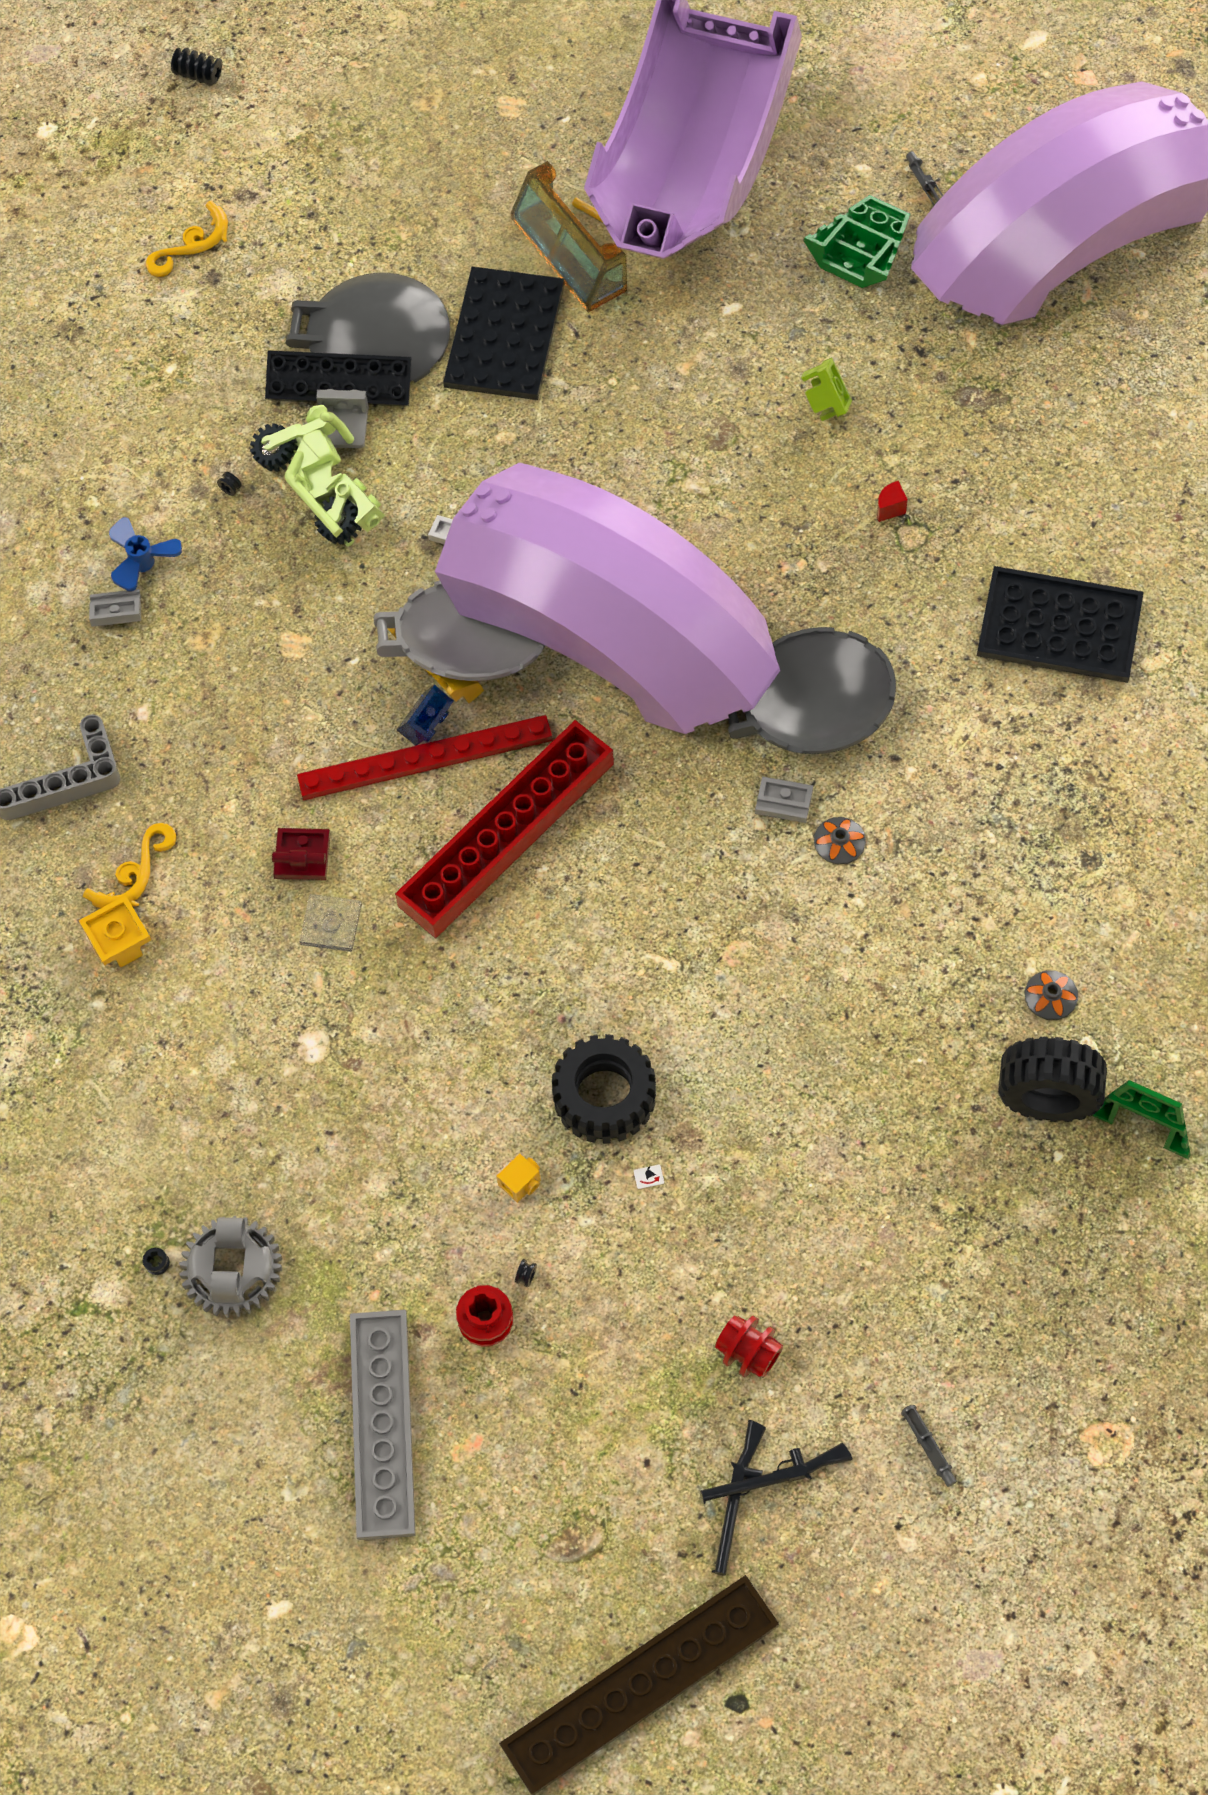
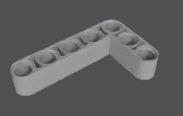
[0,714,120,820]

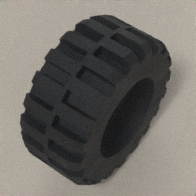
[552,1034,656,1144]
[998,1037,1107,1122]

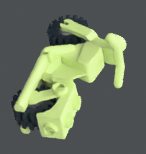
[250,405,385,546]

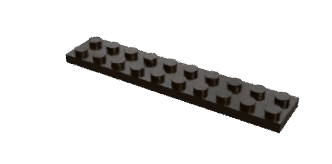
[499,1575,779,1795]

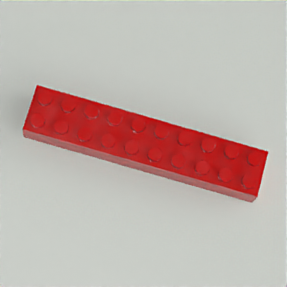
[395,720,614,939]

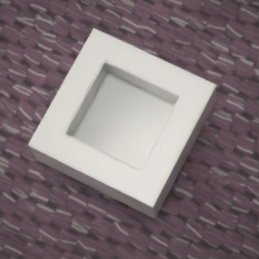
[428,515,453,544]

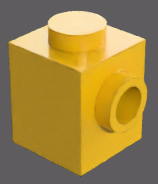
[496,1153,541,1203]

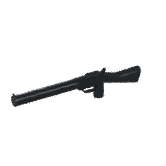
[712,1420,766,1576]
[700,1442,853,1504]

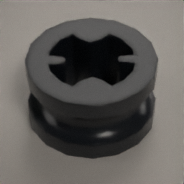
[217,472,242,496]
[142,1247,170,1275]
[515,1259,537,1287]

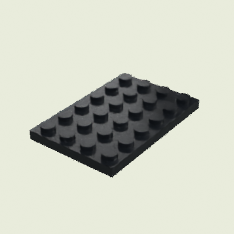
[443,266,565,400]
[977,566,1144,683]

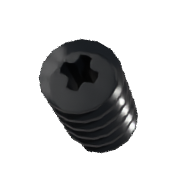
[171,47,223,86]

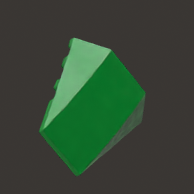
[803,195,911,288]
[1093,1080,1191,1160]

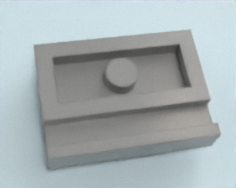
[89,589,141,627]
[755,776,813,823]

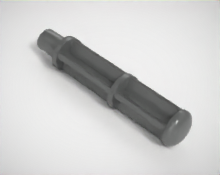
[906,151,943,206]
[901,1405,957,1487]

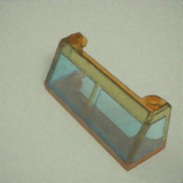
[511,161,627,313]

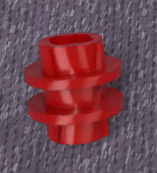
[456,1285,513,1347]
[715,1315,783,1378]

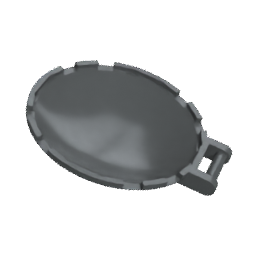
[285,273,450,383]
[728,627,896,754]

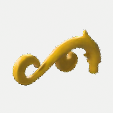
[146,201,228,277]
[83,823,177,909]

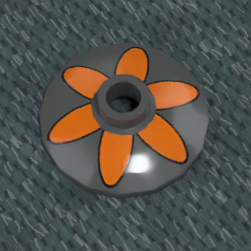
[814,817,866,865]
[1025,970,1078,1020]

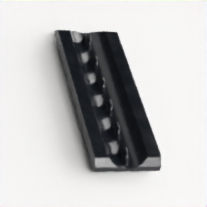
[265,350,412,407]

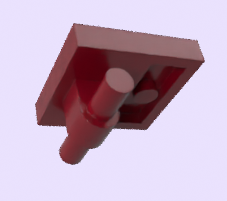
[272,828,331,880]

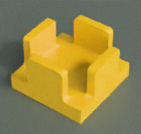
[78,895,151,968]

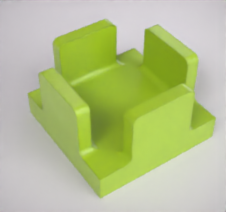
[801,357,852,421]

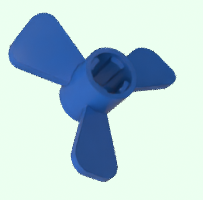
[109,517,182,591]

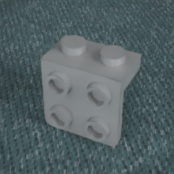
[316,389,369,448]

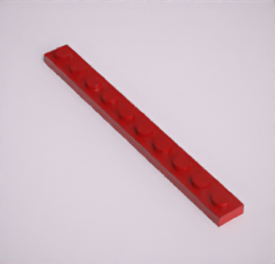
[297,715,553,801]

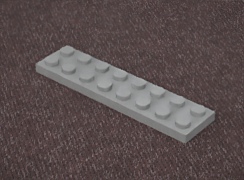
[350,1310,416,1540]

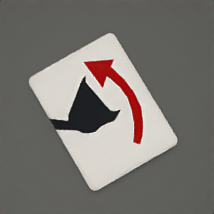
[634,1165,664,1189]

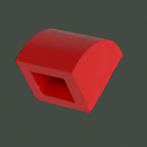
[877,480,908,522]

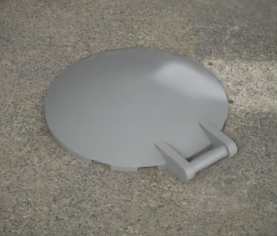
[373,581,545,681]

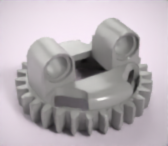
[179,1216,283,1318]

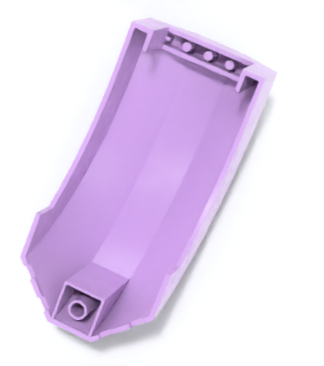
[584,0,802,259]
[911,81,1208,325]
[435,463,780,734]

